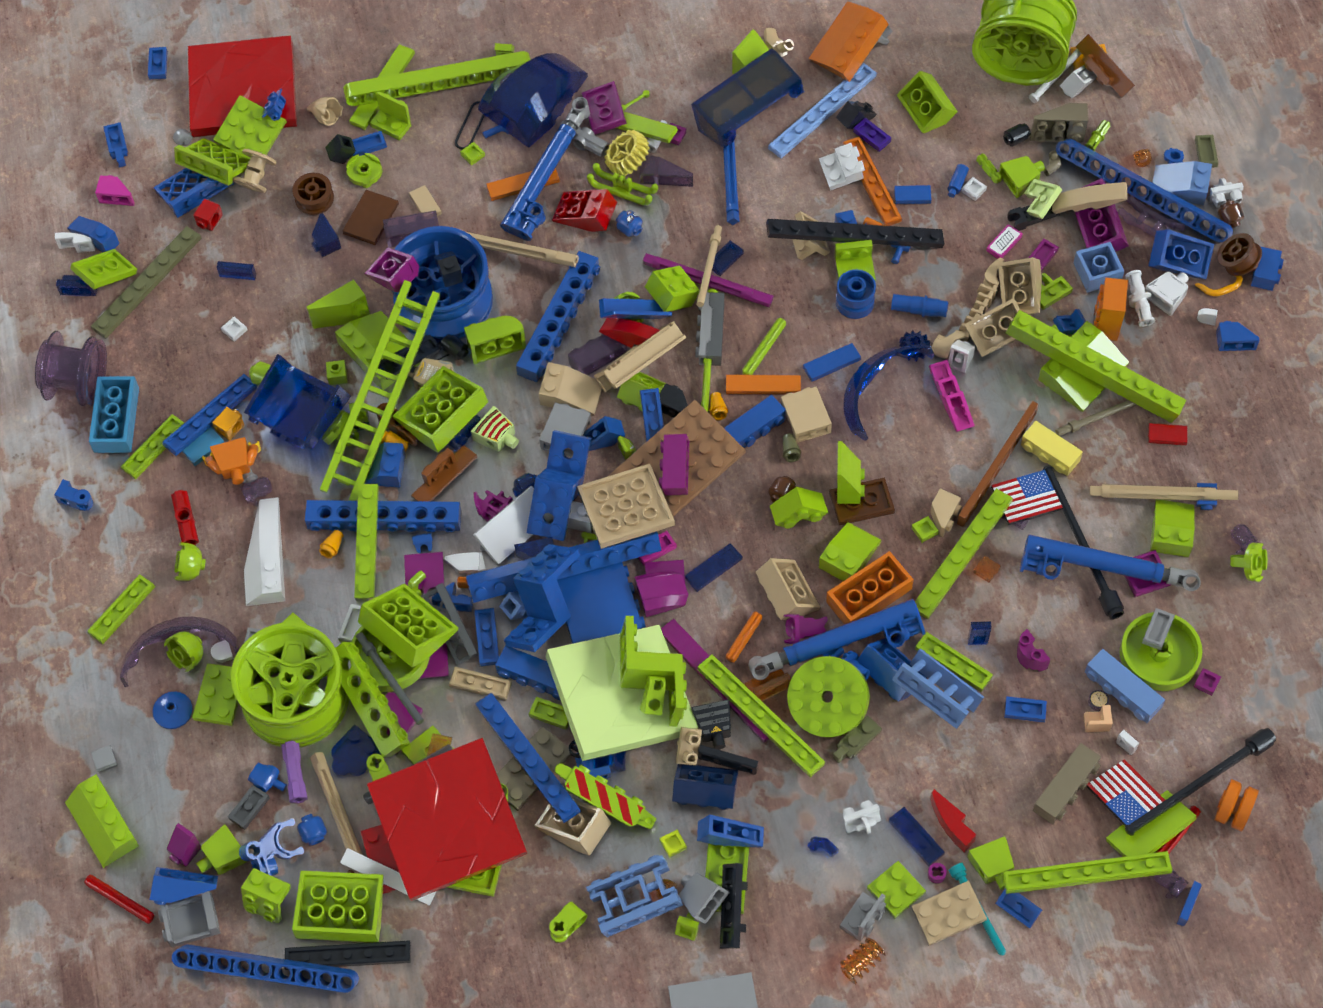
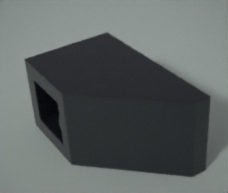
[836,101,877,129]

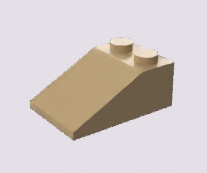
[998,257,1042,314]
[964,298,1020,357]
[539,362,602,416]
[534,799,611,856]

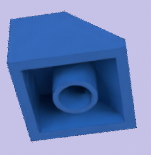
[365,442,406,488]

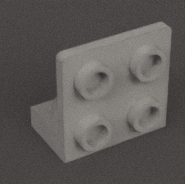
[840,892,886,941]

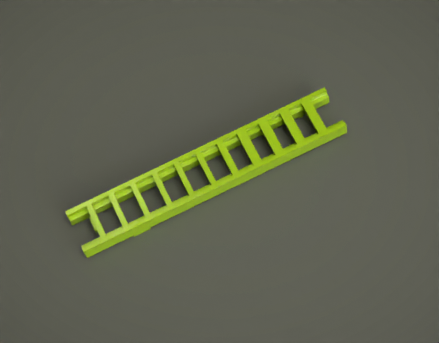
[320,280,440,501]

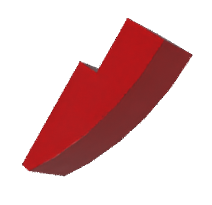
[599,318,660,348]
[930,789,977,853]

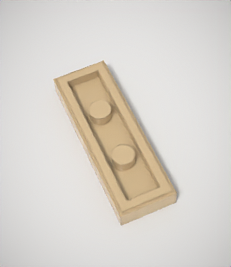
[449,667,512,701]

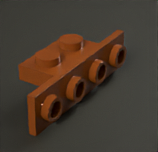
[1075,34,1135,98]
[411,445,478,501]

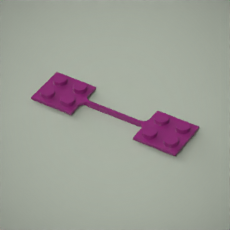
[404,552,449,679]

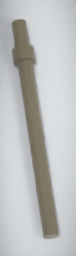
[1055,400,1137,436]

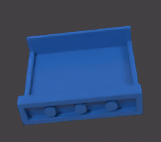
[557,562,646,644]

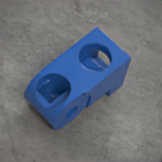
[54,479,93,511]

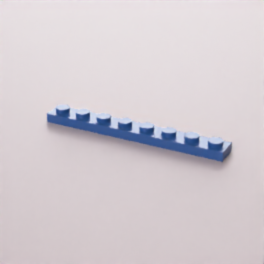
[475,693,581,823]

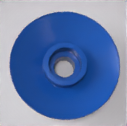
[153,691,193,729]

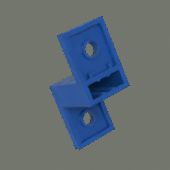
[526,430,591,541]
[504,544,580,652]

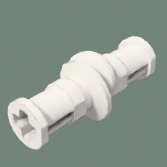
[1125,270,1155,327]

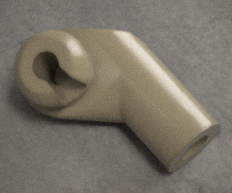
[1043,151,1061,176]

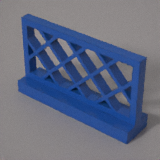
[154,157,236,218]

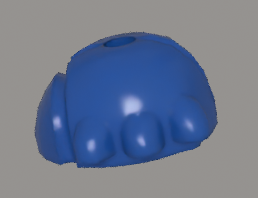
[1164,148,1184,164]

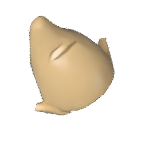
[307,97,343,126]

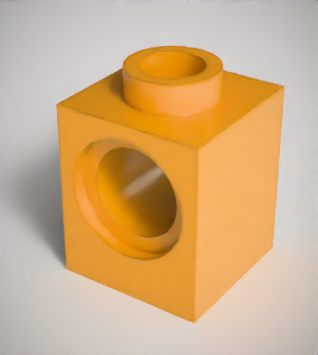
[212,407,244,441]

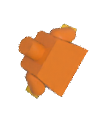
[202,437,261,485]

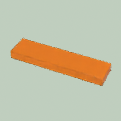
[486,168,560,201]
[726,375,801,395]

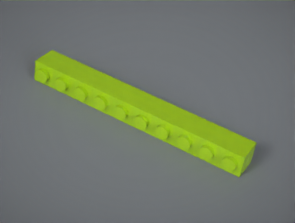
[1005,310,1186,423]

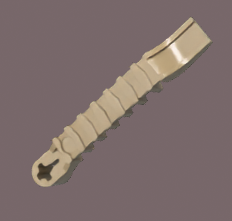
[930,258,1004,360]

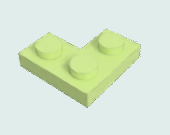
[1024,179,1062,219]

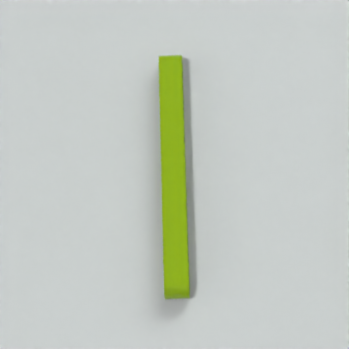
[343,51,533,106]

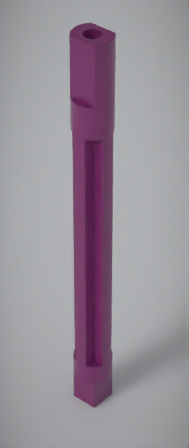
[643,253,774,308]

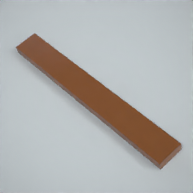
[957,401,1039,527]

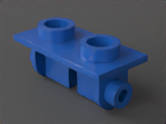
[262,89,286,121]

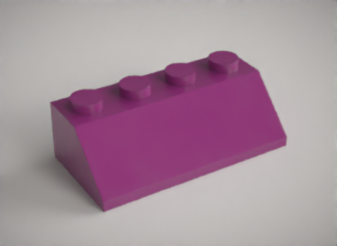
[1075,178,1129,252]

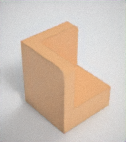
[1084,705,1113,732]

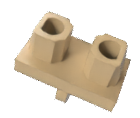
[676,727,702,765]

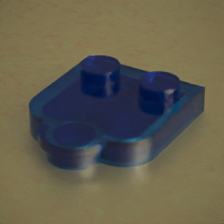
[331,724,381,776]

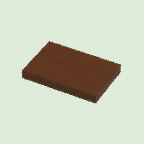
[342,190,399,245]
[829,477,895,526]

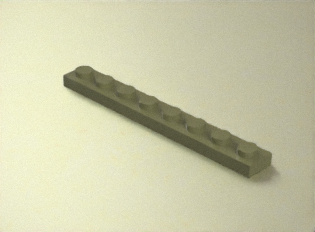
[91,226,202,339]

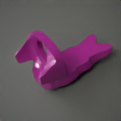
[783,614,828,644]

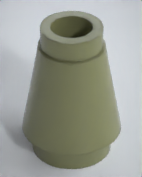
[783,433,801,462]

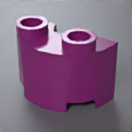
[1017,629,1050,672]

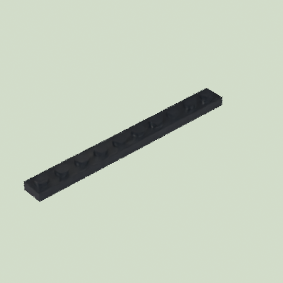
[766,219,945,248]

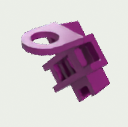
[474,490,513,522]

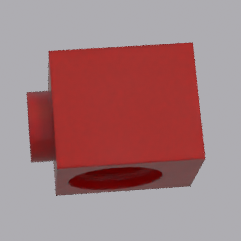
[194,199,223,231]

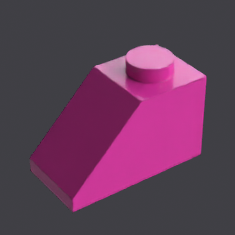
[95,175,135,206]

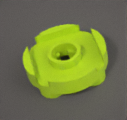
[346,153,383,188]

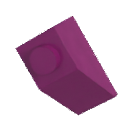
[167,823,201,867]

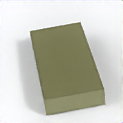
[1195,135,1219,168]

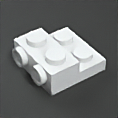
[819,143,865,191]

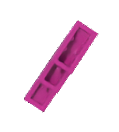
[929,360,975,432]

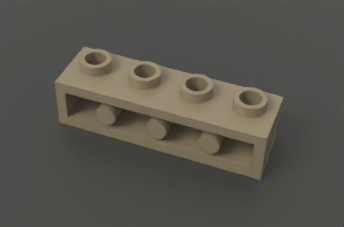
[1033,743,1101,825]

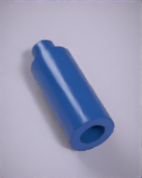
[947,164,969,198]

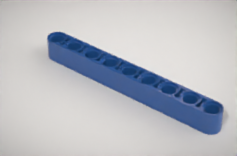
[172,944,359,993]

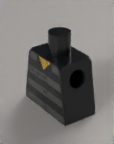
[691,699,731,750]

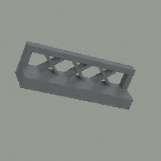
[423,583,478,666]

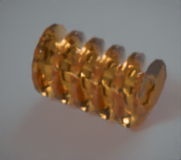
[840,937,886,985]

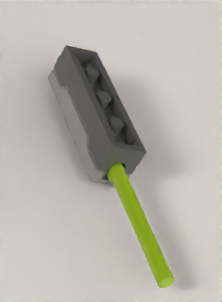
[695,289,725,412]

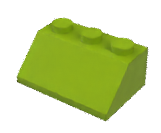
[897,71,958,133]

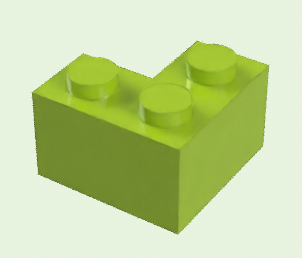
[770,487,828,529]

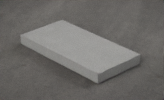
[668,972,758,1008]

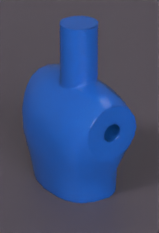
[248,762,287,793]

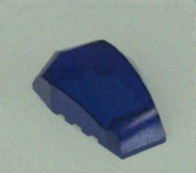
[478,53,588,148]

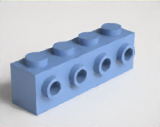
[1085,649,1165,723]

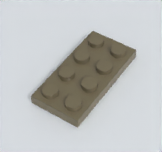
[497,726,571,811]

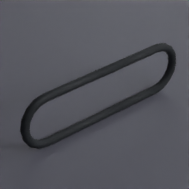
[455,101,488,149]

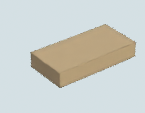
[409,185,442,221]

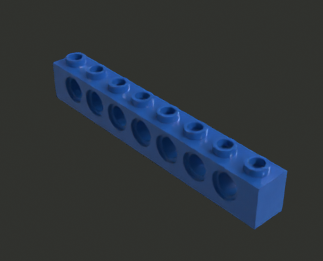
[516,251,601,382]
[305,500,462,533]

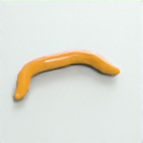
[1195,276,1243,296]

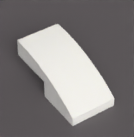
[55,232,95,253]

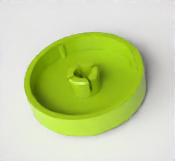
[1120,612,1202,691]
[350,626,430,692]
[787,656,869,737]

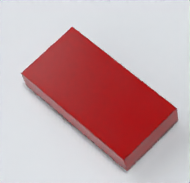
[1148,423,1188,445]

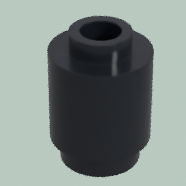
[1003,123,1031,147]
[440,334,468,360]

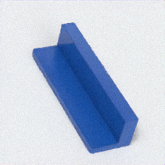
[599,298,672,319]

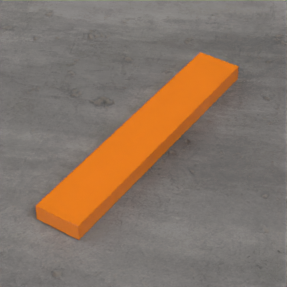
[843,136,902,226]

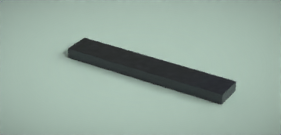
[284,940,411,970]

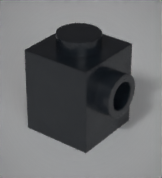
[325,134,356,164]

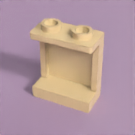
[781,386,832,443]

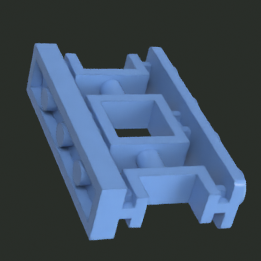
[586,855,683,937]

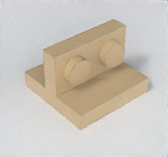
[792,211,830,260]

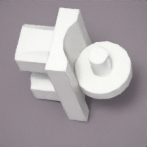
[1207,178,1244,208]
[843,800,881,834]

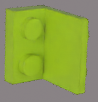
[370,91,411,141]
[834,240,876,281]

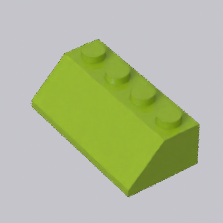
[65,774,139,868]

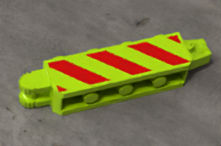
[554,763,656,829]

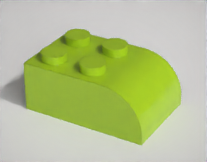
[464,316,526,365]

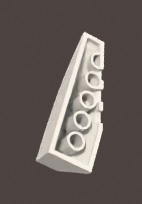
[244,497,285,606]

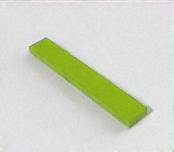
[349,44,415,130]

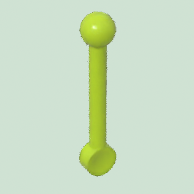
[622,90,650,111]

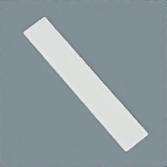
[340,848,436,905]

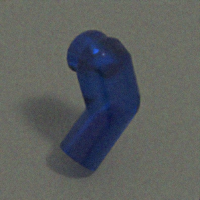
[808,836,839,857]

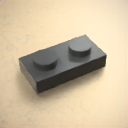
[228,785,270,830]

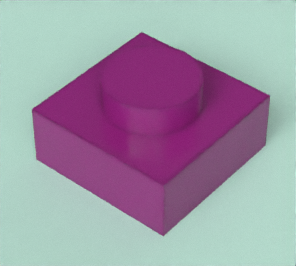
[669,123,687,146]
[1194,668,1221,696]

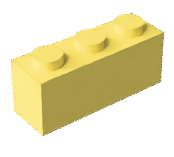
[1021,421,1083,476]

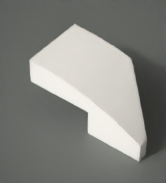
[445,552,480,575]

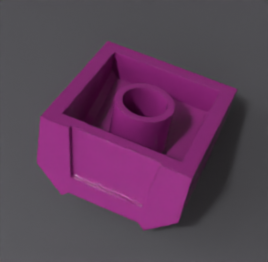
[364,247,419,292]
[634,571,689,617]

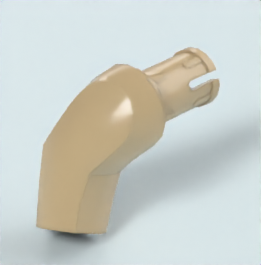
[764,28,794,57]

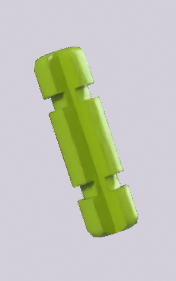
[976,153,1003,184]

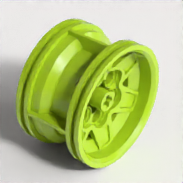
[972,0,1077,86]

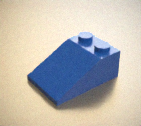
[1148,229,1214,280]
[149,867,218,905]

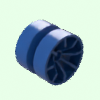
[836,269,876,319]

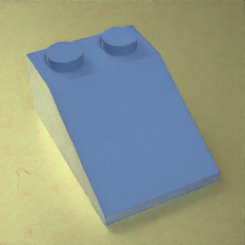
[1152,161,1212,206]

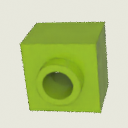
[326,360,348,386]

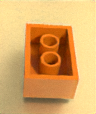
[1093,277,1128,341]

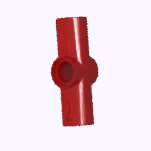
[171,490,199,546]

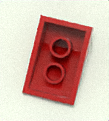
[360,824,400,894]

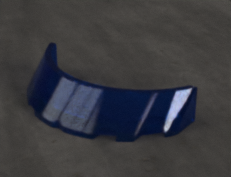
[843,345,934,441]

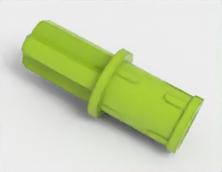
[1085,120,1111,151]

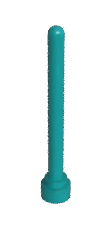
[948,863,1006,956]

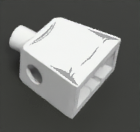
[1145,272,1189,316]

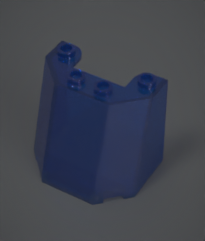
[244,354,351,450]

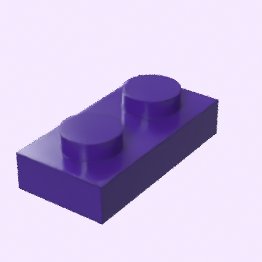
[853,118,891,152]

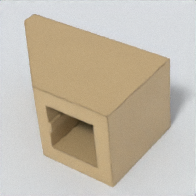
[930,489,962,537]

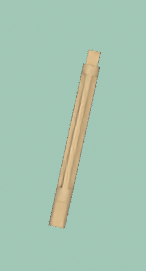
[466,232,579,267]
[1090,484,1238,501]
[310,752,364,874]

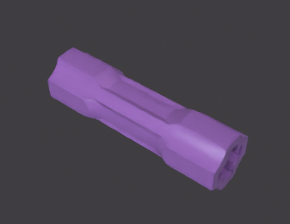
[281,741,308,804]

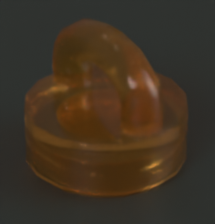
[1133,149,1152,167]

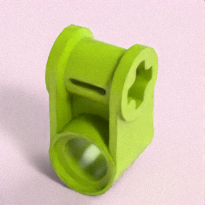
[366,754,392,781]
[549,901,588,943]

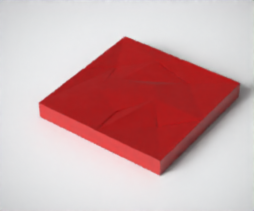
[188,35,297,137]
[367,738,528,901]

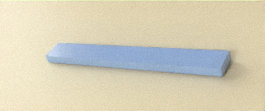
[768,63,877,158]

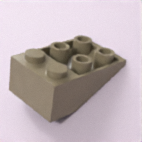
[1030,103,1088,142]

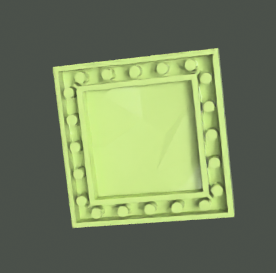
[545,625,698,761]

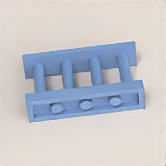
[892,648,984,729]

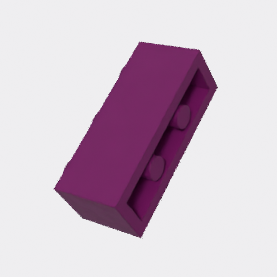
[659,434,690,495]

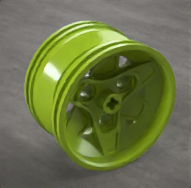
[231,622,349,748]

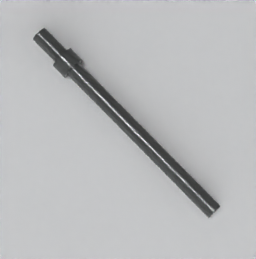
[356,632,424,725]

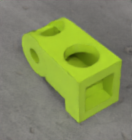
[640,675,666,715]

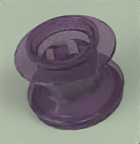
[35,331,107,406]

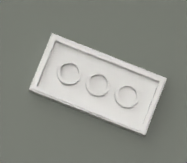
[473,486,553,564]

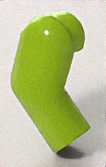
[408,571,426,597]

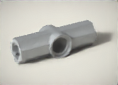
[559,121,610,157]

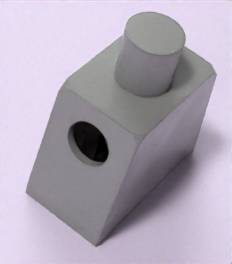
[679,873,730,924]

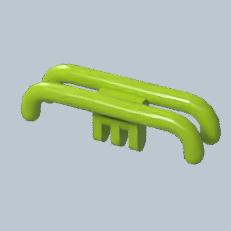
[587,163,658,206]

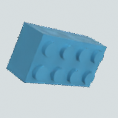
[89,376,139,453]

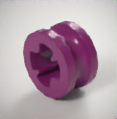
[927,863,947,884]

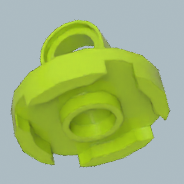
[322,410,359,446]
[1230,543,1268,582]

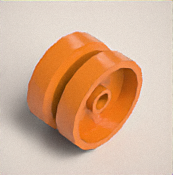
[1214,779,1259,832]

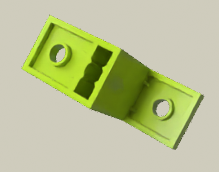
[620,616,687,727]

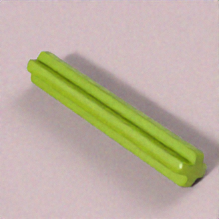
[742,318,786,375]

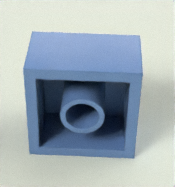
[1073,242,1124,293]

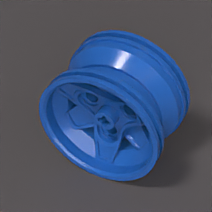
[392,226,493,343]

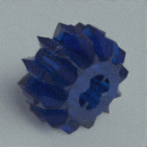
[899,329,930,362]

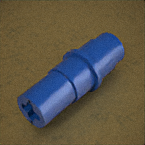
[891,294,949,318]

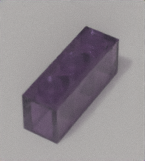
[383,210,439,247]
[568,334,627,375]

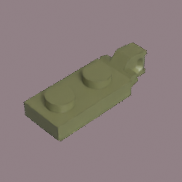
[833,715,882,763]

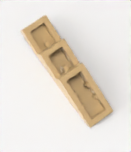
[1052,182,1128,214]

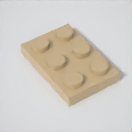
[912,881,987,945]

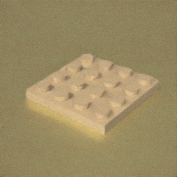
[577,464,675,549]

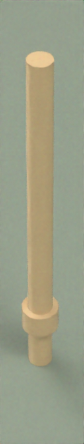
[696,225,722,307]

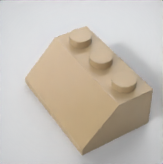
[756,558,820,620]

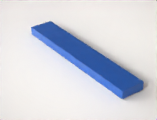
[162,374,258,456]

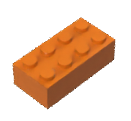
[826,551,914,625]

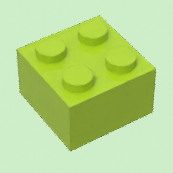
[645,266,700,312]

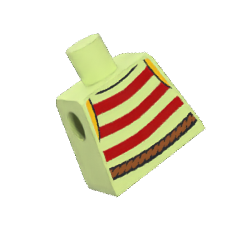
[471,406,519,452]

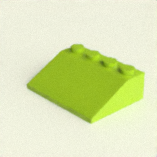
[335,311,421,390]
[1038,321,1129,412]
[393,366,488,453]
[358,583,458,667]
[292,871,384,943]

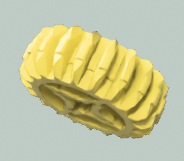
[604,130,650,176]

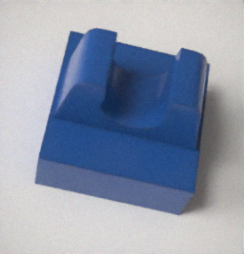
[412,533,433,553]

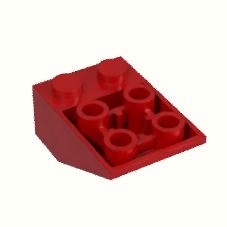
[552,189,617,232]

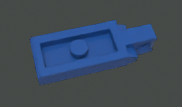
[103,122,128,168]

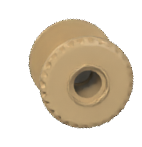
[233,149,276,193]

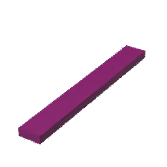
[661,618,769,743]

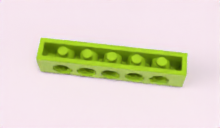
[335,642,410,757]

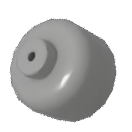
[173,129,193,146]

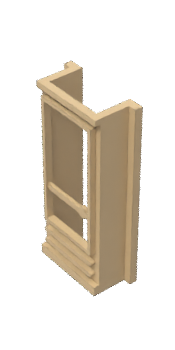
[594,321,686,393]

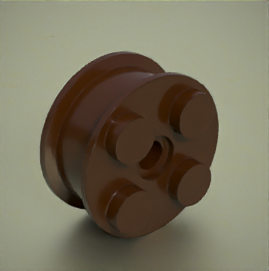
[292,172,334,215]
[1217,233,1262,276]

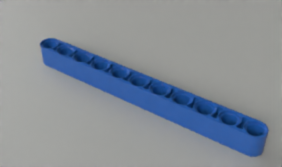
[1056,139,1233,243]

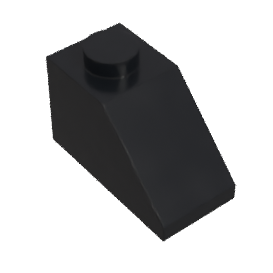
[434,251,463,288]
[659,383,688,418]

